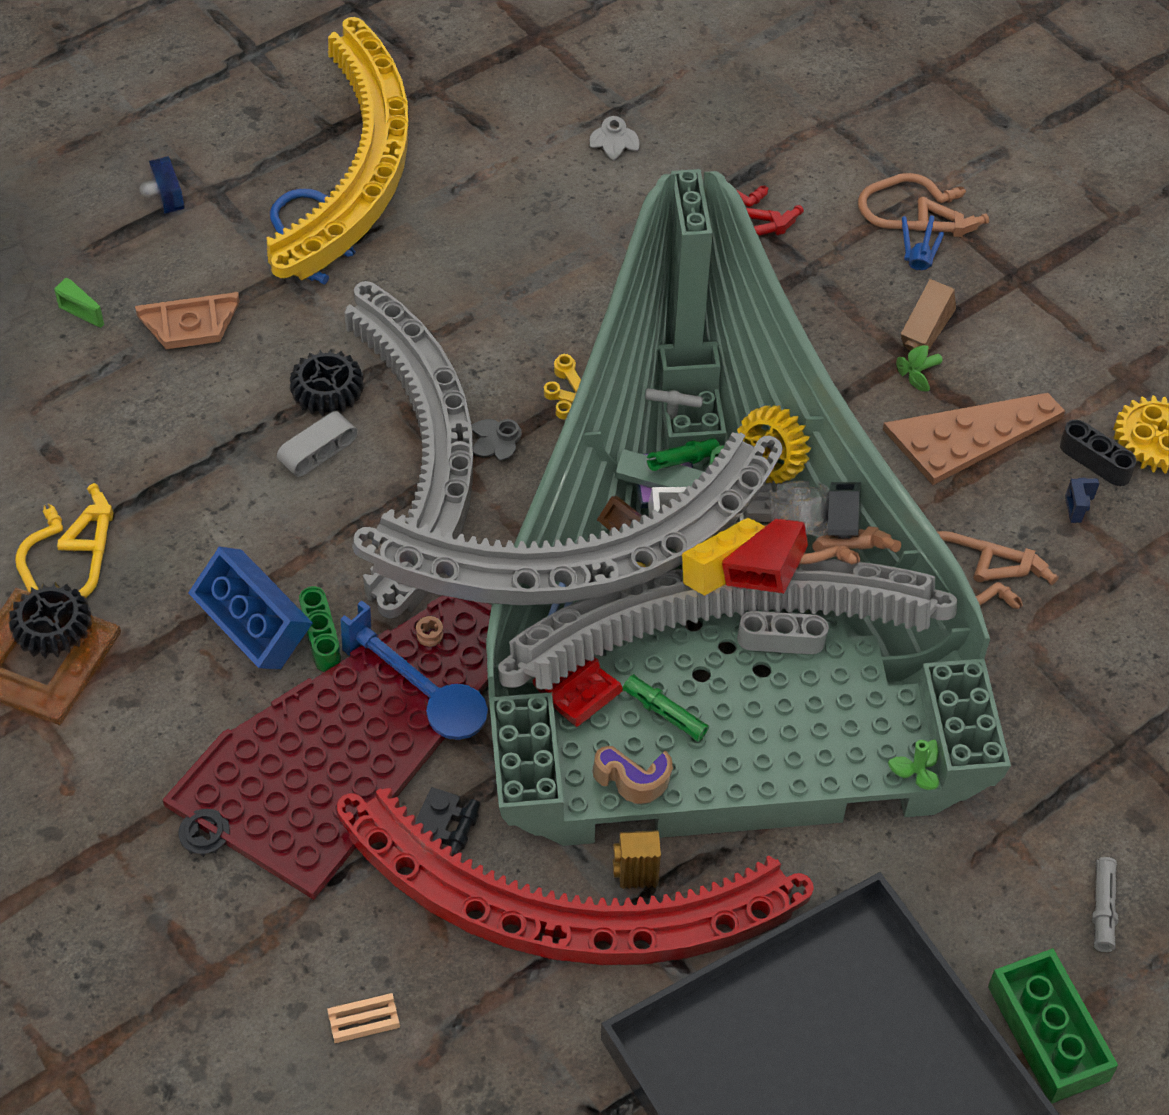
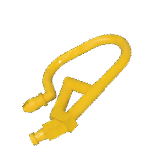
[15,483,114,598]

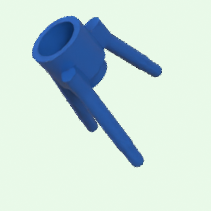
[902,215,944,270]

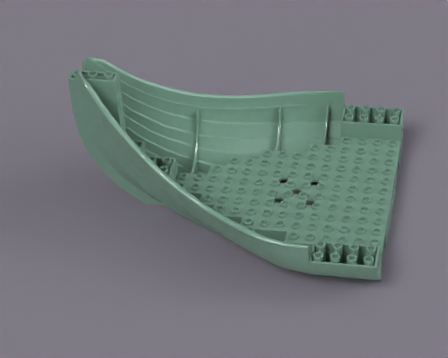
[486,169,1011,846]

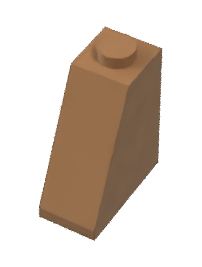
[901,279,956,351]

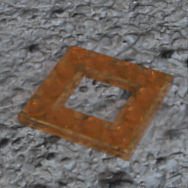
[0,587,121,726]

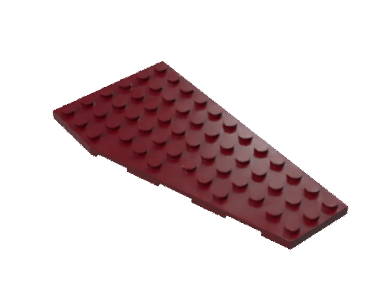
[162,595,492,900]

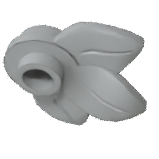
[590,116,639,161]

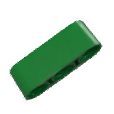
[299,586,341,672]

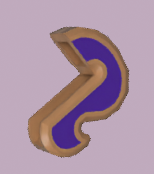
[592,746,673,804]

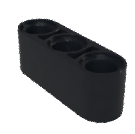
[1060,419,1137,486]

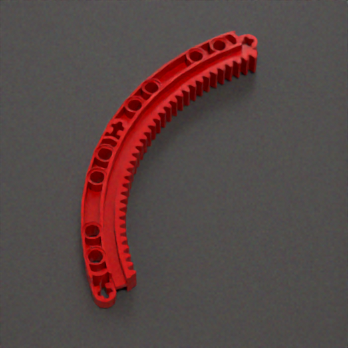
[337,788,814,965]

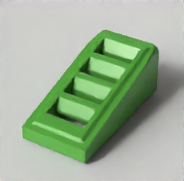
[54,278,104,328]

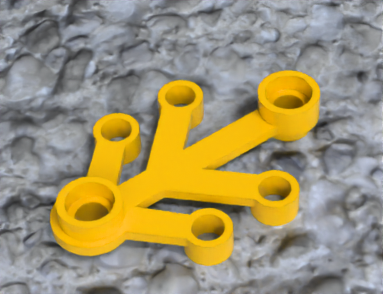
[544,354,581,419]

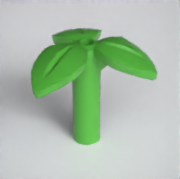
[896,345,942,391]
[888,739,939,790]

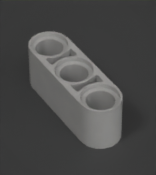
[277,411,358,477]
[737,611,829,654]

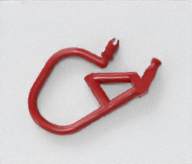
[737,185,804,236]

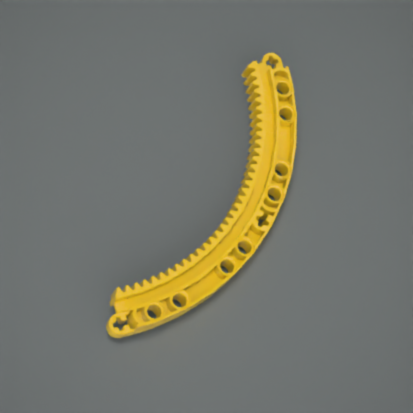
[266,17,408,281]

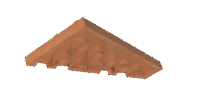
[883,393,1065,485]

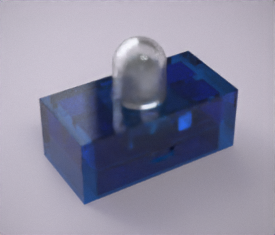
[139,156,185,214]

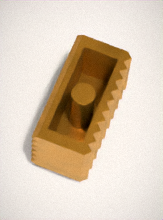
[613,830,661,890]

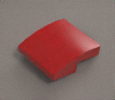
[532,657,623,727]

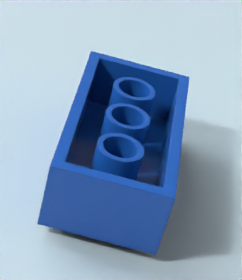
[188,546,313,670]

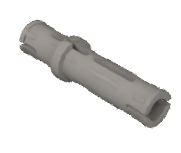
[1092,857,1118,952]

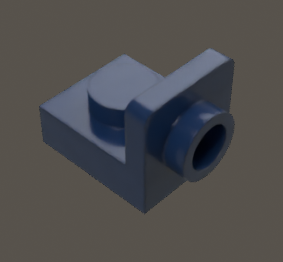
[1065,478,1099,523]

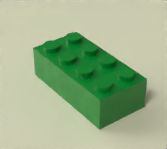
[988,948,1118,1104]

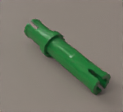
[647,438,720,471]
[622,674,709,742]

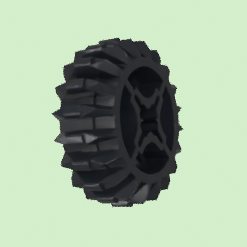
[290,349,364,417]
[9,582,92,659]

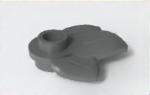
[471,419,522,461]

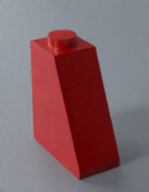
[722,519,808,594]

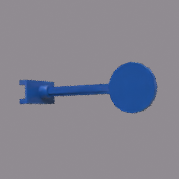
[340,601,488,740]

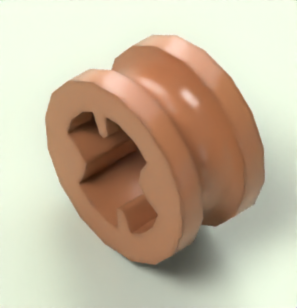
[416,616,443,647]

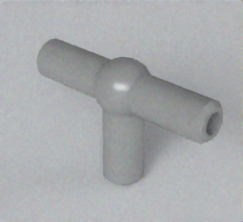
[645,388,703,419]

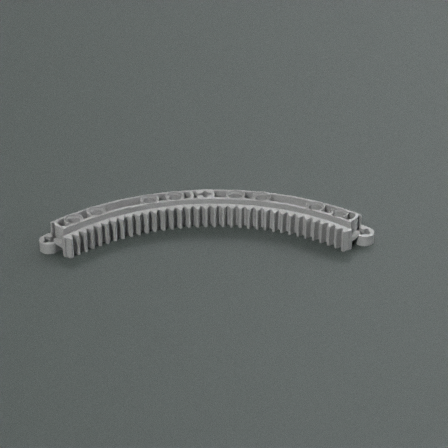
[345,281,473,618]
[352,432,782,605]
[498,559,957,690]

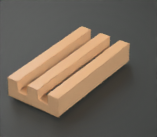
[327,993,400,1043]

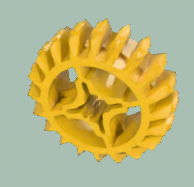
[737,405,811,484]

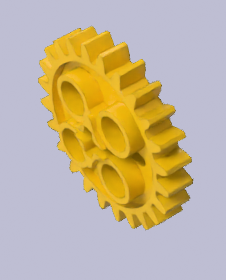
[1113,395,1169,474]

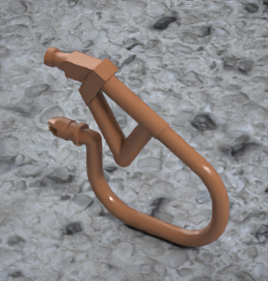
[858,173,989,237]
[763,523,901,565]
[937,531,1059,609]

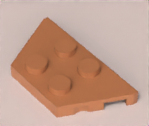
[135,292,240,349]

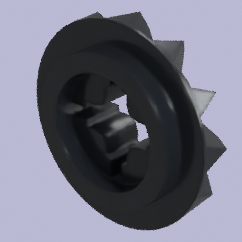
[178,809,230,857]

